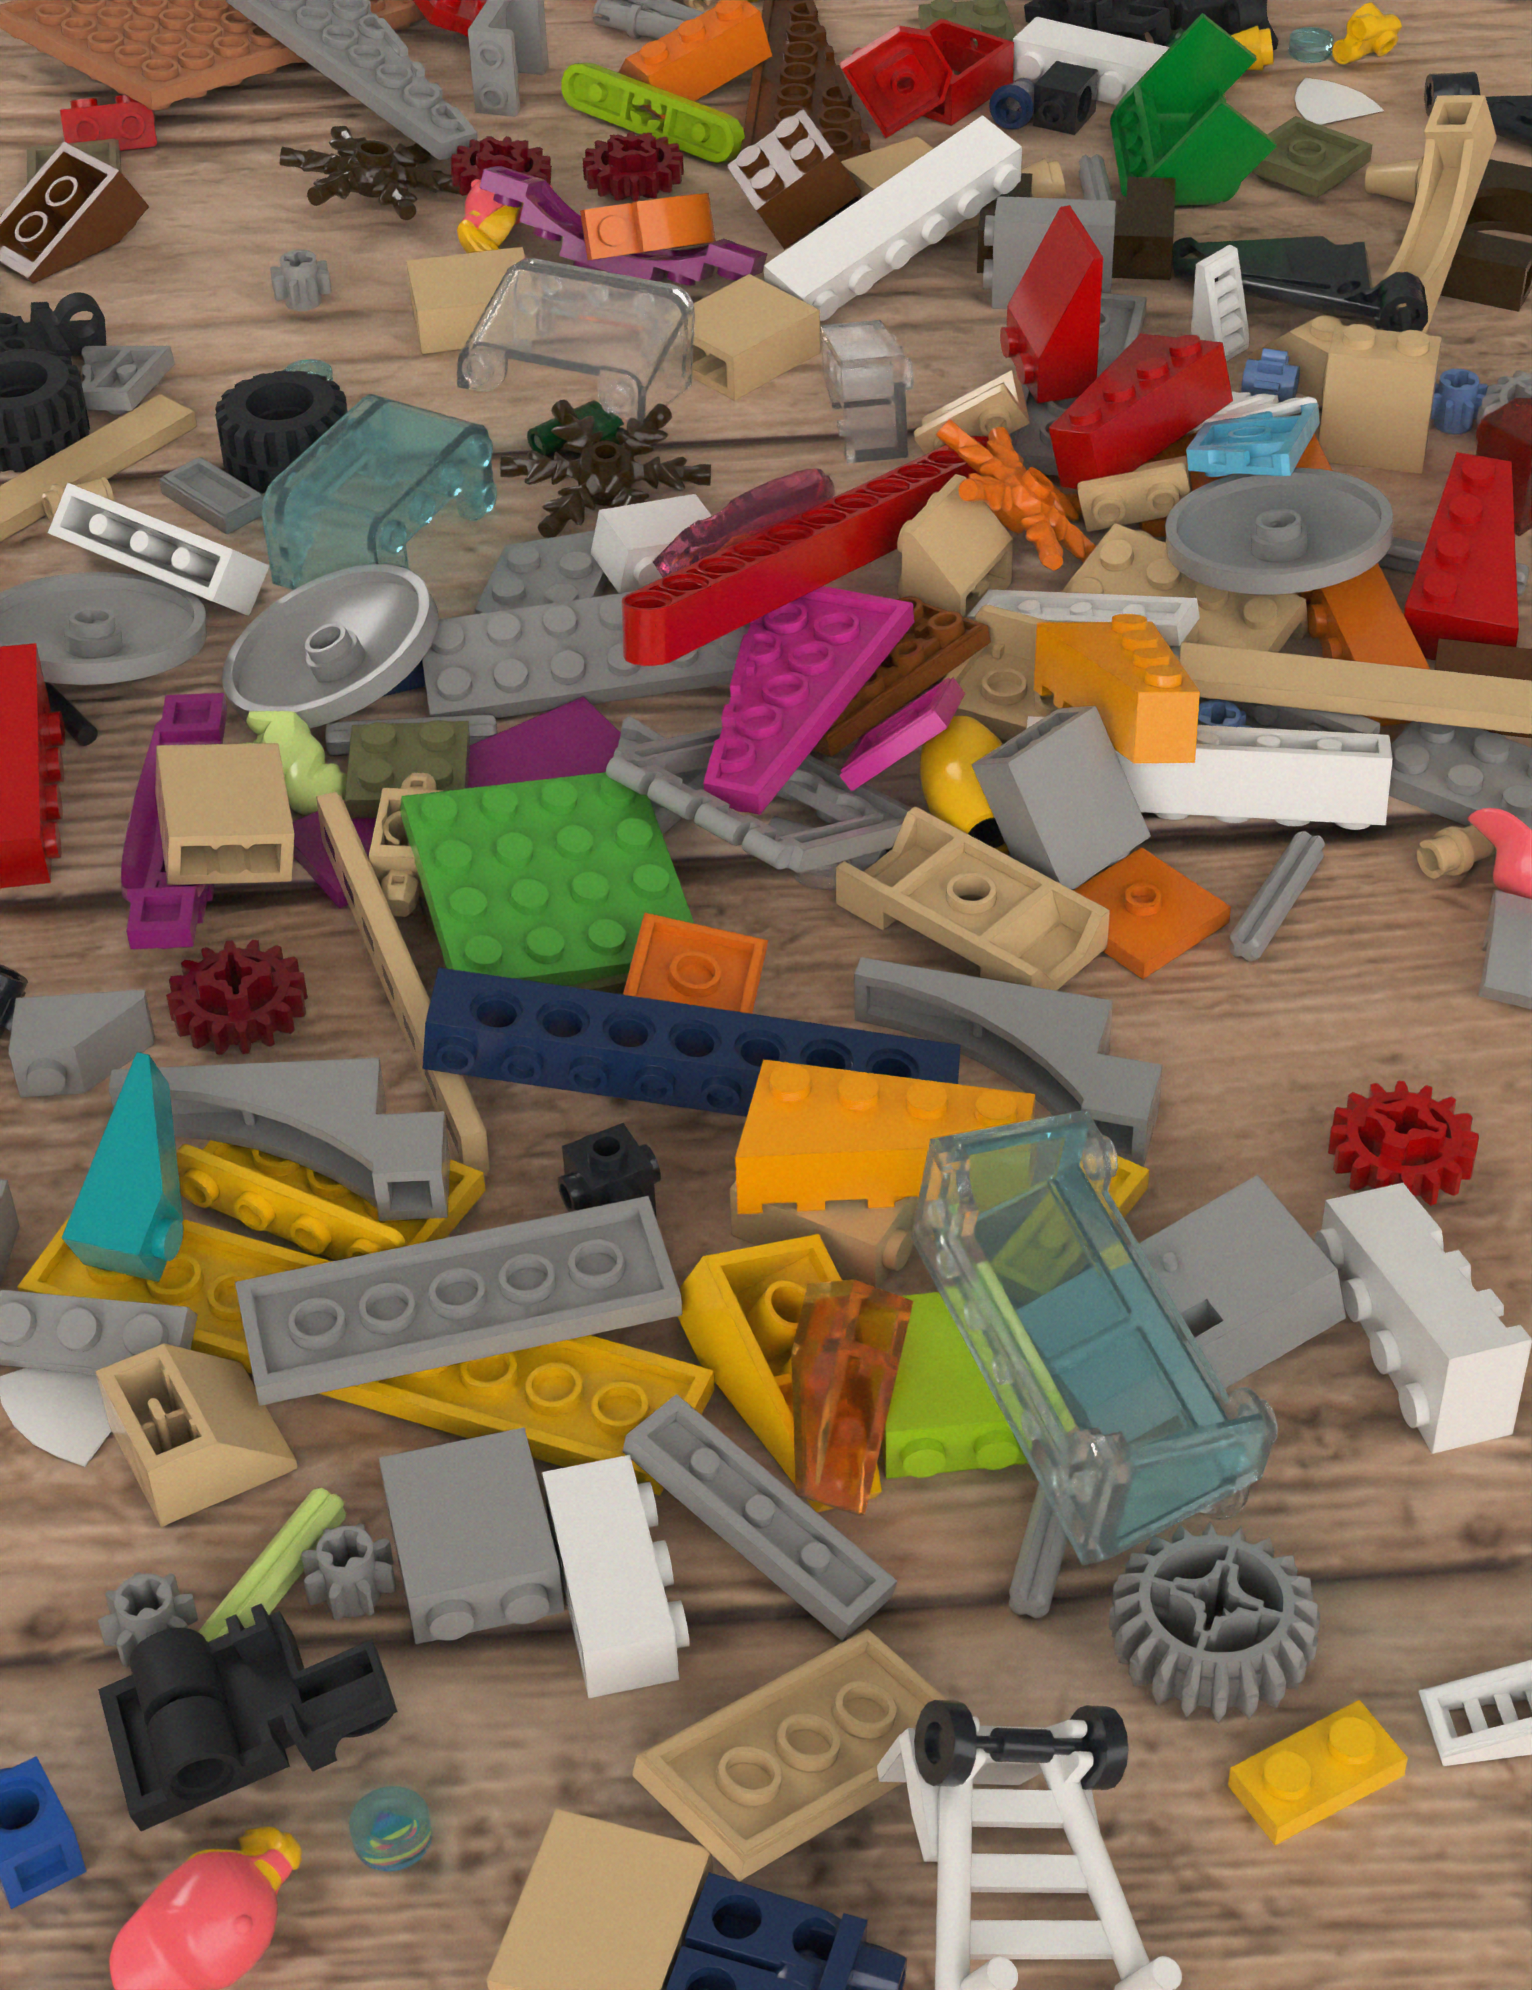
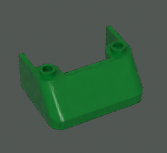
[1110,13,1277,206]

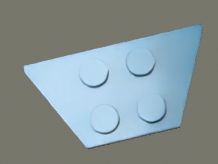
[1186,403,1320,477]

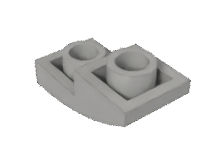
[1478,890,1532,1009]

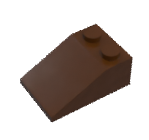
[0,142,149,284]

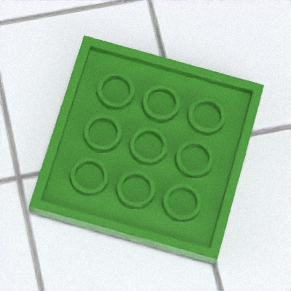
[400,772,694,986]

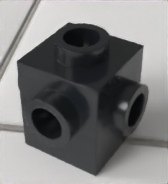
[557,1123,661,1220]

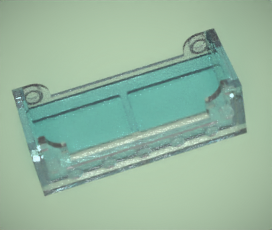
[911,1109,1278,1566]

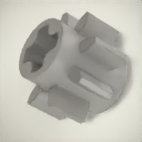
[270,249,332,311]
[301,1523,396,1621]
[98,1572,199,1667]

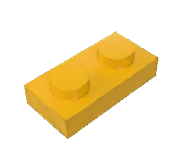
[1228,1700,1408,1845]

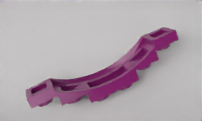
[479,166,767,290]
[121,693,227,949]

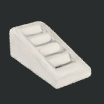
[1191,245,1249,361]
[1419,1659,1532,1766]

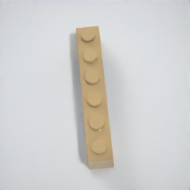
[1354,95,1497,333]

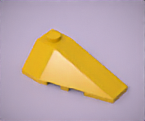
[677,1234,882,1513]

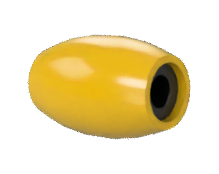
[920,716,1010,855]

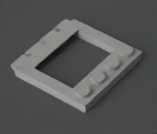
[606,727,912,873]

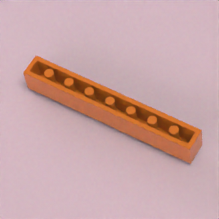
[1296,434,1431,726]

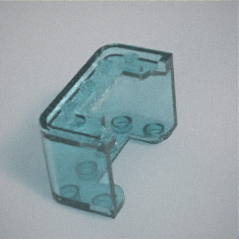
[262,394,497,590]

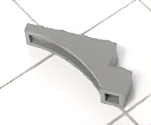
[854,957,1163,1167]
[109,1057,450,1221]

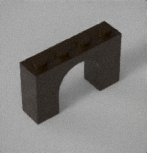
[1440,159,1532,312]
[977,173,1176,280]

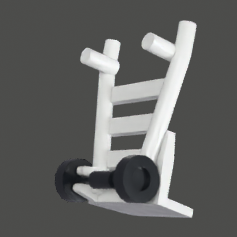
[877,1700,1182,1990]

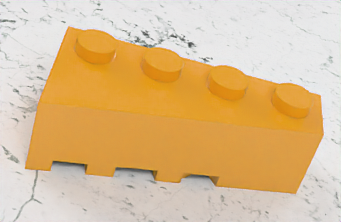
[1033,614,1200,763]
[735,1059,1035,1215]

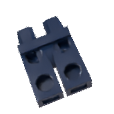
[666,1872,907,1990]

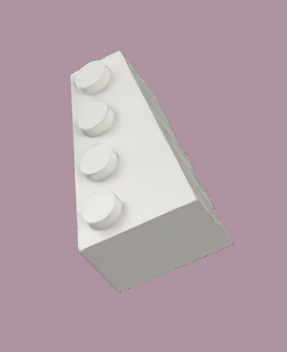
[1315,1183,1532,1454]

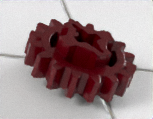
[582,132,684,202]
[451,136,552,196]
[166,939,308,1055]

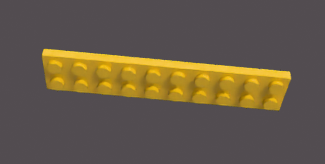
[17,1214,715,1495]

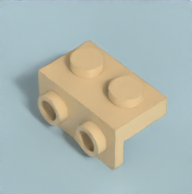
[914,370,1030,454]
[1077,456,1192,532]

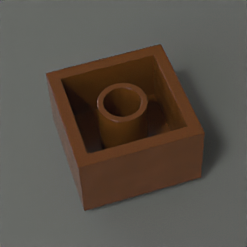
[727,109,861,249]

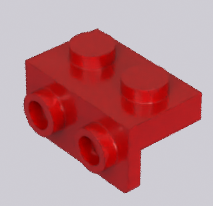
[60,95,157,151]

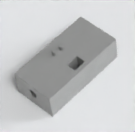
[1014,1175,1346,1462]

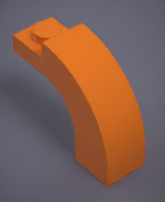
[580,193,716,260]

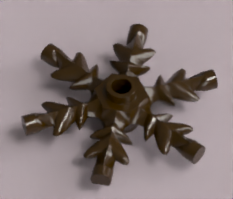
[279,126,459,220]
[500,400,711,538]

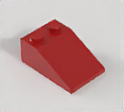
[1000,205,1103,404]

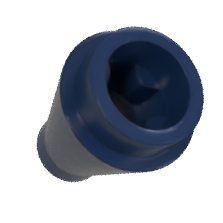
[989,78,1035,129]

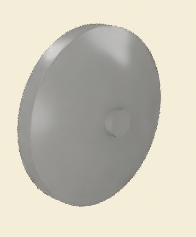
[1165,467,1393,595]
[222,564,439,729]
[0,572,207,685]

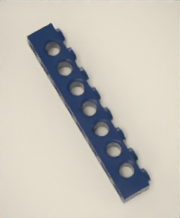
[422,967,961,1117]

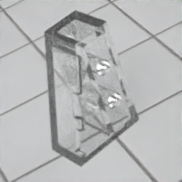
[820,320,914,463]

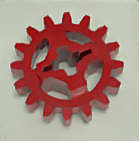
[1328,1081,1479,1206]

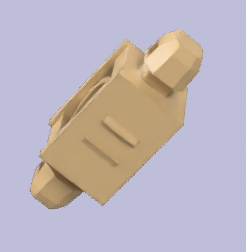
[369,773,443,917]

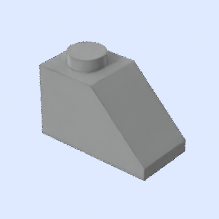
[8,989,155,1098]

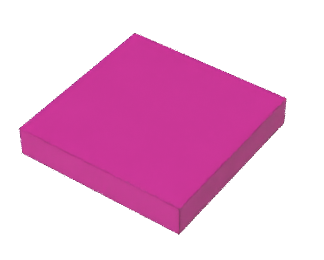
[839,677,965,792]

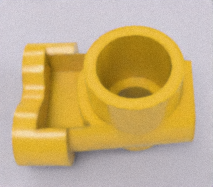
[1332,2,1402,64]

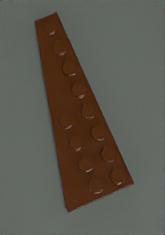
[740,0,871,161]

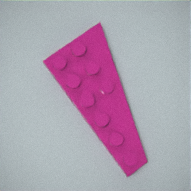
[703,586,914,815]

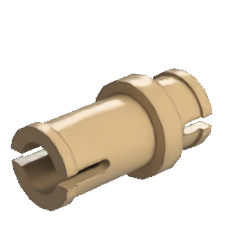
[1417,824,1496,879]

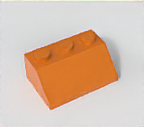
[618,0,772,119]

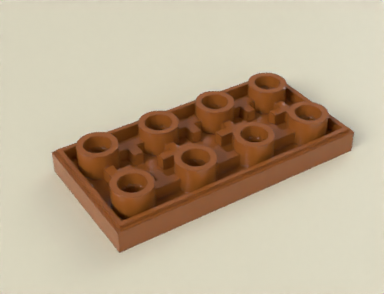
[813,596,991,757]

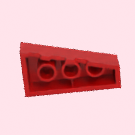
[1049,333,1233,490]
[1404,452,1519,660]
[0,643,65,889]

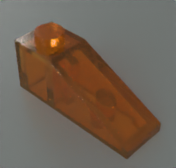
[791,1279,913,1515]

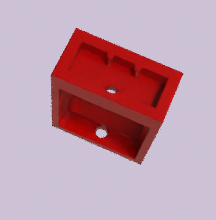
[923,18,1014,126]

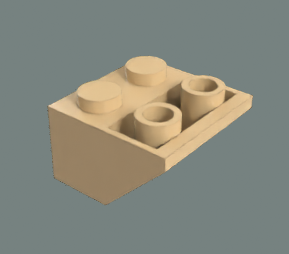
[897,474,1013,618]
[95,1343,298,1527]

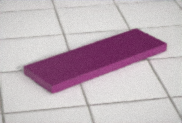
[292,697,621,909]

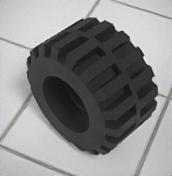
[0,349,90,472]
[215,370,353,496]

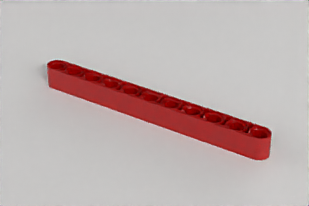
[622,436,989,666]

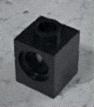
[1033,61,1098,135]

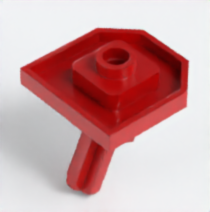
[839,25,953,139]

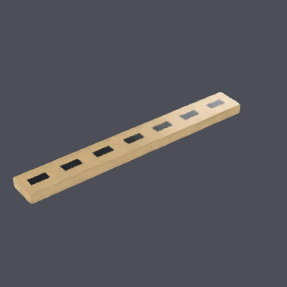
[316,791,490,1176]

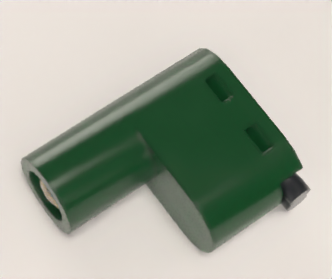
[527,400,627,456]

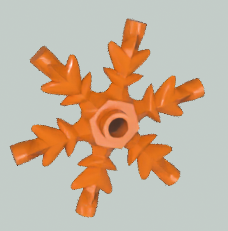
[935,418,1096,571]

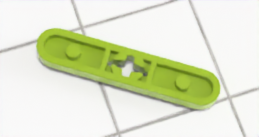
[561,63,745,163]

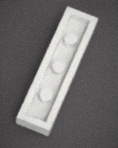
[967,589,1200,647]

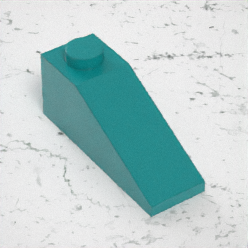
[62,1052,183,1282]

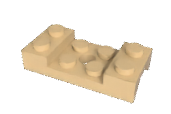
[836,806,1110,991]

